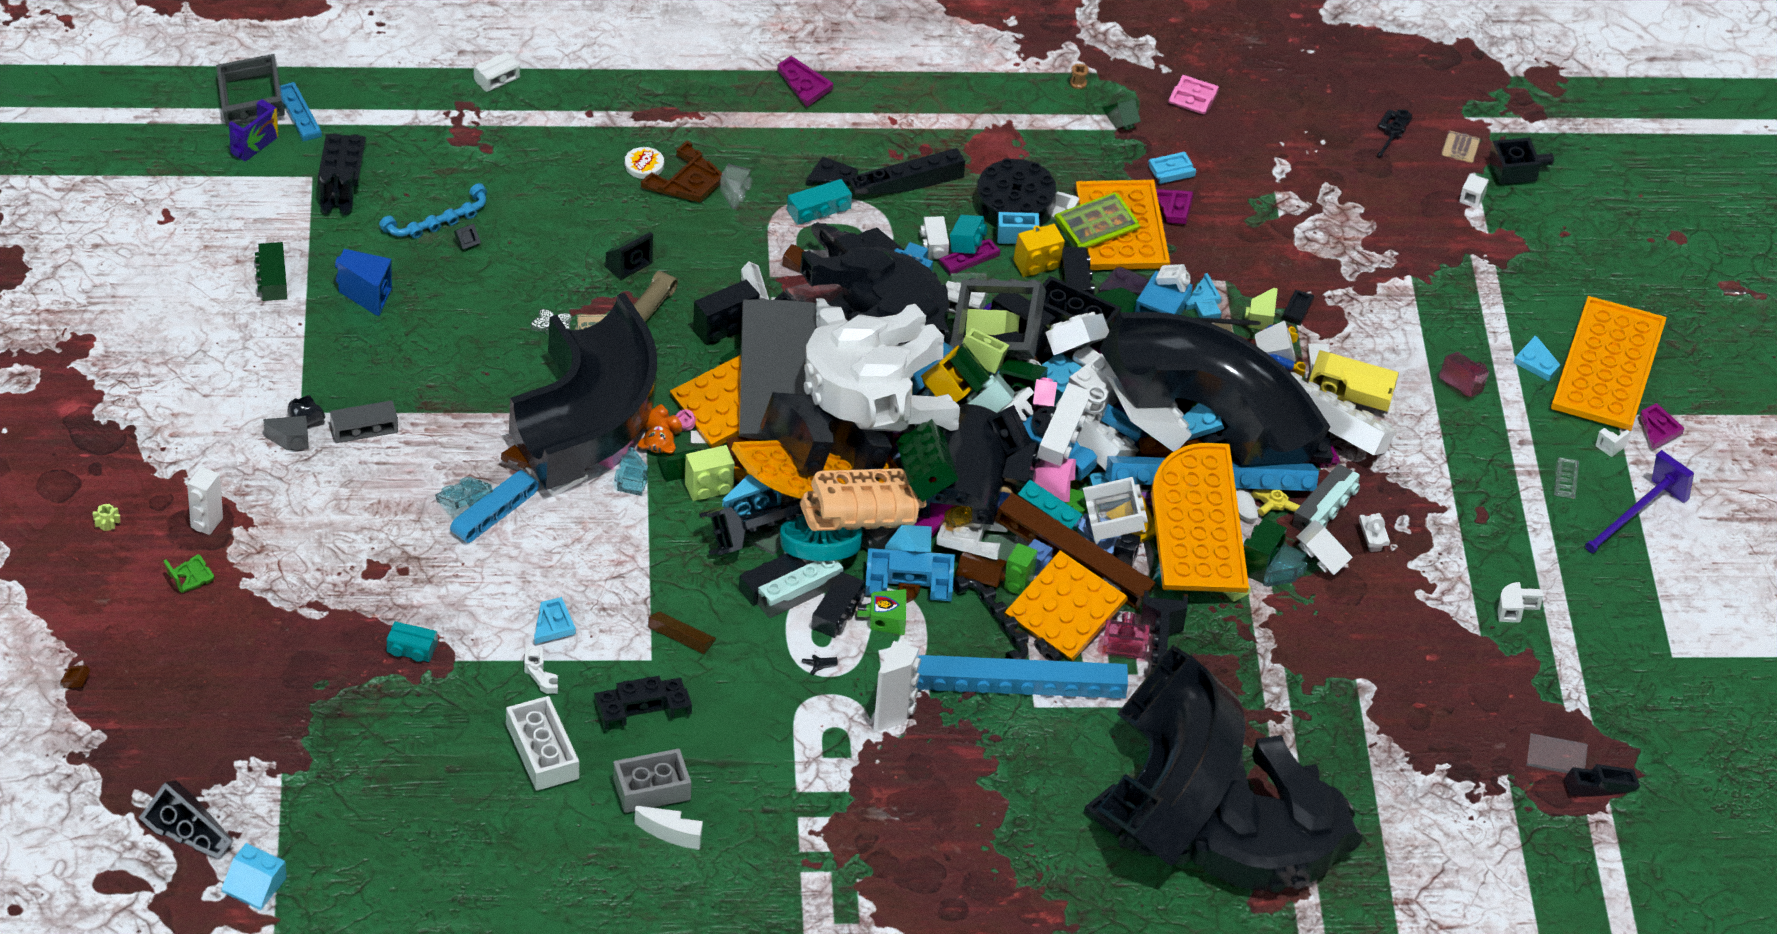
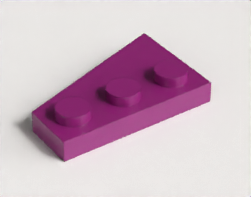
[777,56,834,107]

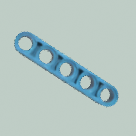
[450,470,539,543]

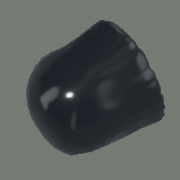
[287,395,326,426]

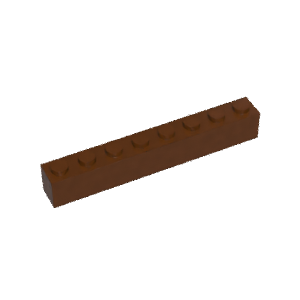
[995,493,1156,611]

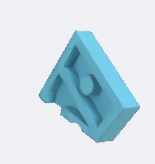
[1514,336,1560,381]

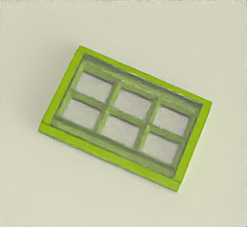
[1054,192,1140,248]

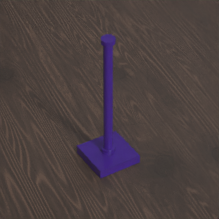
[1585,450,1694,553]

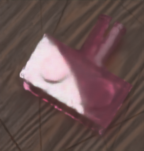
[1439,351,1489,397]
[1102,612,1150,659]

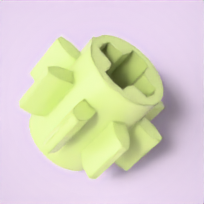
[93,504,120,531]

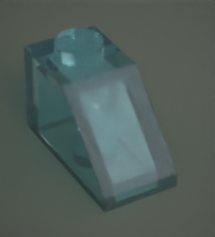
[1263,544,1308,587]

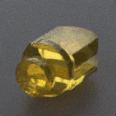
[945,505,972,528]

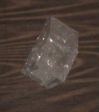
[720,163,753,209]

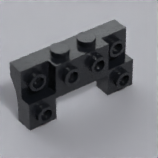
[594,675,692,729]

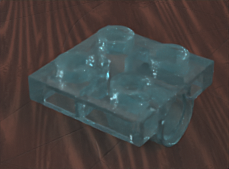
[435,477,493,509]

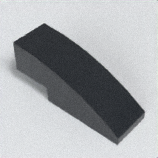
[1564,764,1640,797]

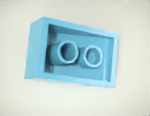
[722,474,782,517]

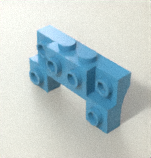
[865,548,955,601]

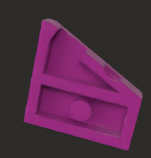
[1640,403,1684,449]

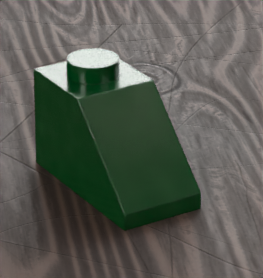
[1103,99,1141,130]

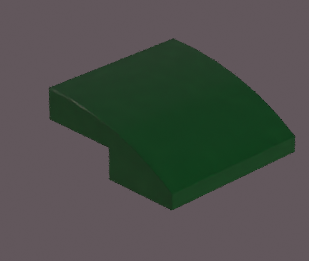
[950,343,990,392]

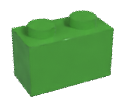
[1004,543,1038,595]

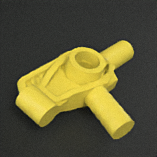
[1251,489,1301,516]

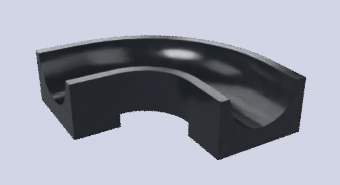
[509,293,657,490]
[1099,312,1331,465]
[1097,645,1245,866]

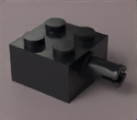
[1489,137,1554,185]

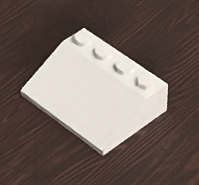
[1109,378,1192,452]

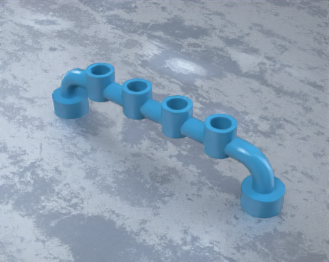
[379,183,487,239]

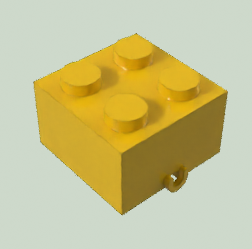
[1013,224,1065,277]

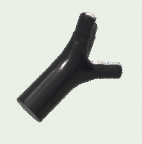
[802,654,838,675]

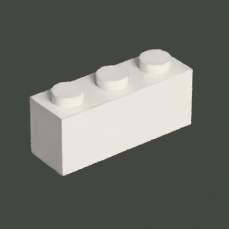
[187,467,223,535]

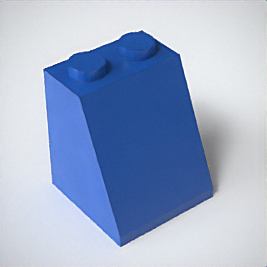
[335,249,392,316]

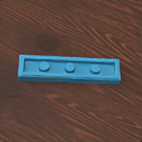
[281,82,322,141]

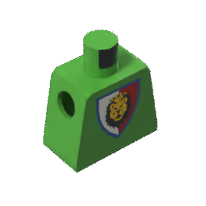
[857,589,906,635]

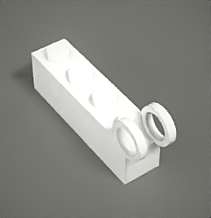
[1037,383,1107,466]

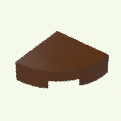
[898,583,921,603]

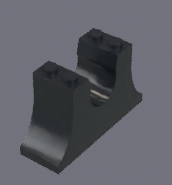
[760,392,892,481]

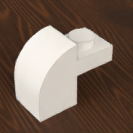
[1498,582,1543,622]

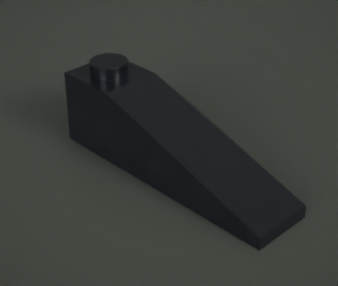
[139,780,234,859]

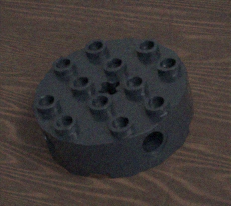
[976,158,1056,228]

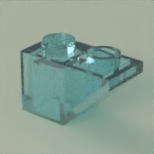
[614,447,648,496]

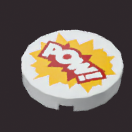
[625,147,664,179]

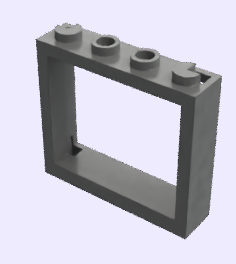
[950,278,1046,359]

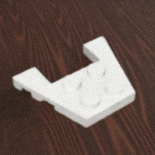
[937,518,1008,560]

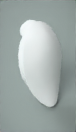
[1236,488,1258,523]

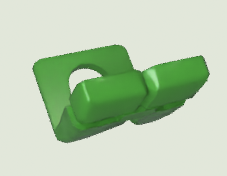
[164,555,215,593]

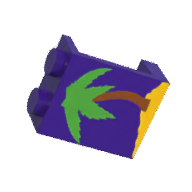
[229,99,278,162]

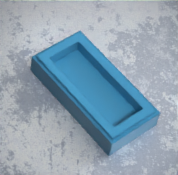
[1101,404,1142,442]

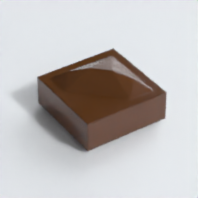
[60,665,91,688]

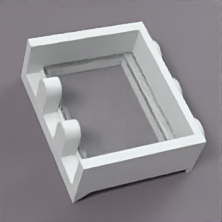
[1083,477,1148,544]

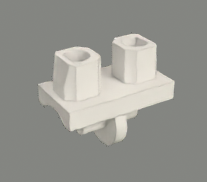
[1359,513,1390,552]

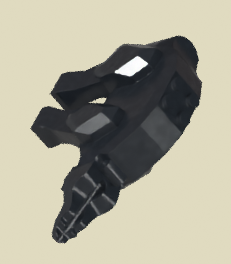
[800,222,950,345]
[1119,735,1363,893]

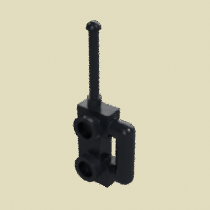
[1377,109,1413,157]

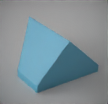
[885,525,932,552]

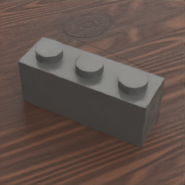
[330,400,398,443]

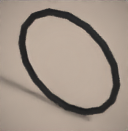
[1192,317,1261,325]

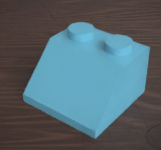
[221,843,286,910]

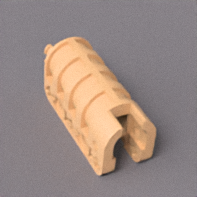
[800,469,926,531]

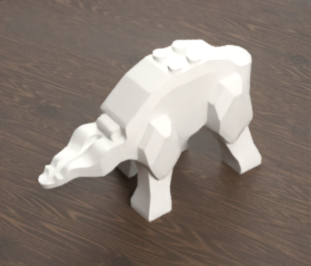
[804,298,960,431]

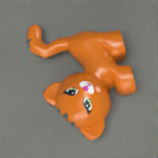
[637,404,682,454]

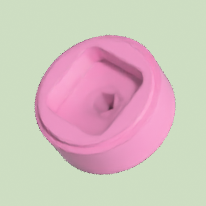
[676,409,696,431]

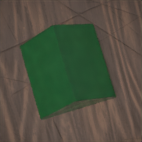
[657,448,706,482]

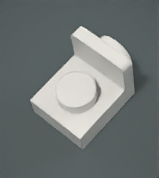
[1156,264,1190,292]

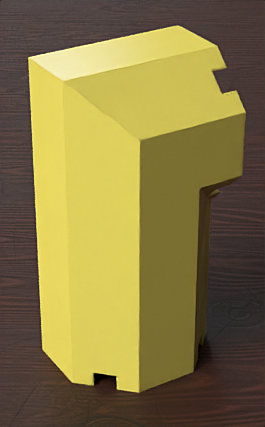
[1309,350,1399,412]

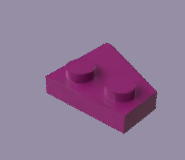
[1156,189,1193,224]

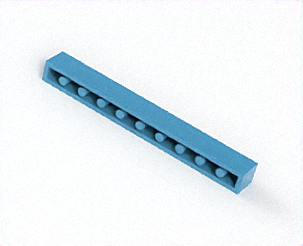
[1105,456,1319,491]
[915,655,1128,699]

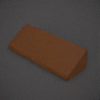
[648,611,716,654]

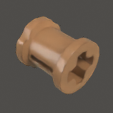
[1070,63,1089,89]

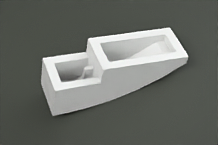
[635,806,703,850]

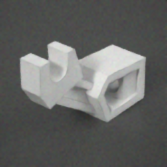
[524,647,558,694]

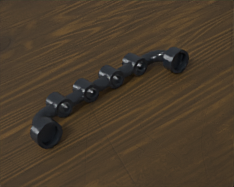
[953,575,1029,660]

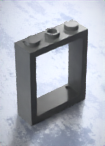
[216,54,285,126]

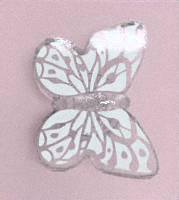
[531,309,572,335]

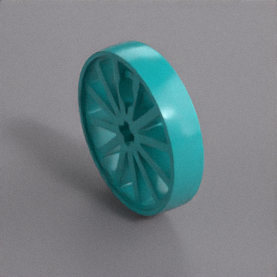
[780,514,862,561]

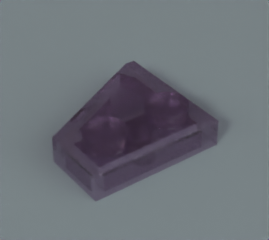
[1098,267,1149,296]

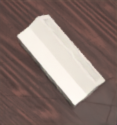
[741,261,769,300]

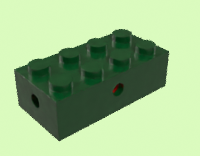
[896,419,959,502]

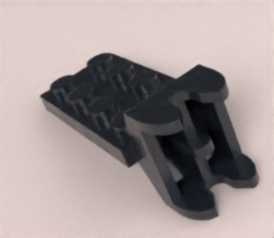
[318,133,366,215]
[699,498,804,555]
[1140,590,1188,672]

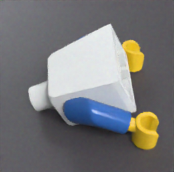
[1255,321,1306,378]

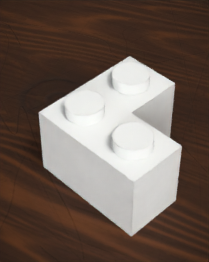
[1296,519,1353,575]

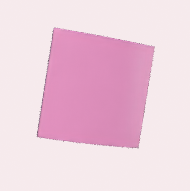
[1168,75,1219,115]
[1035,458,1076,502]

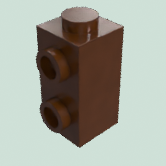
[956,552,1007,587]

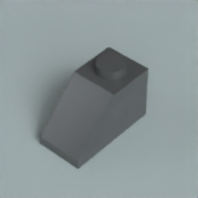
[263,416,309,450]

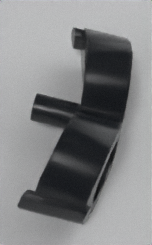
[1034,637,1063,661]

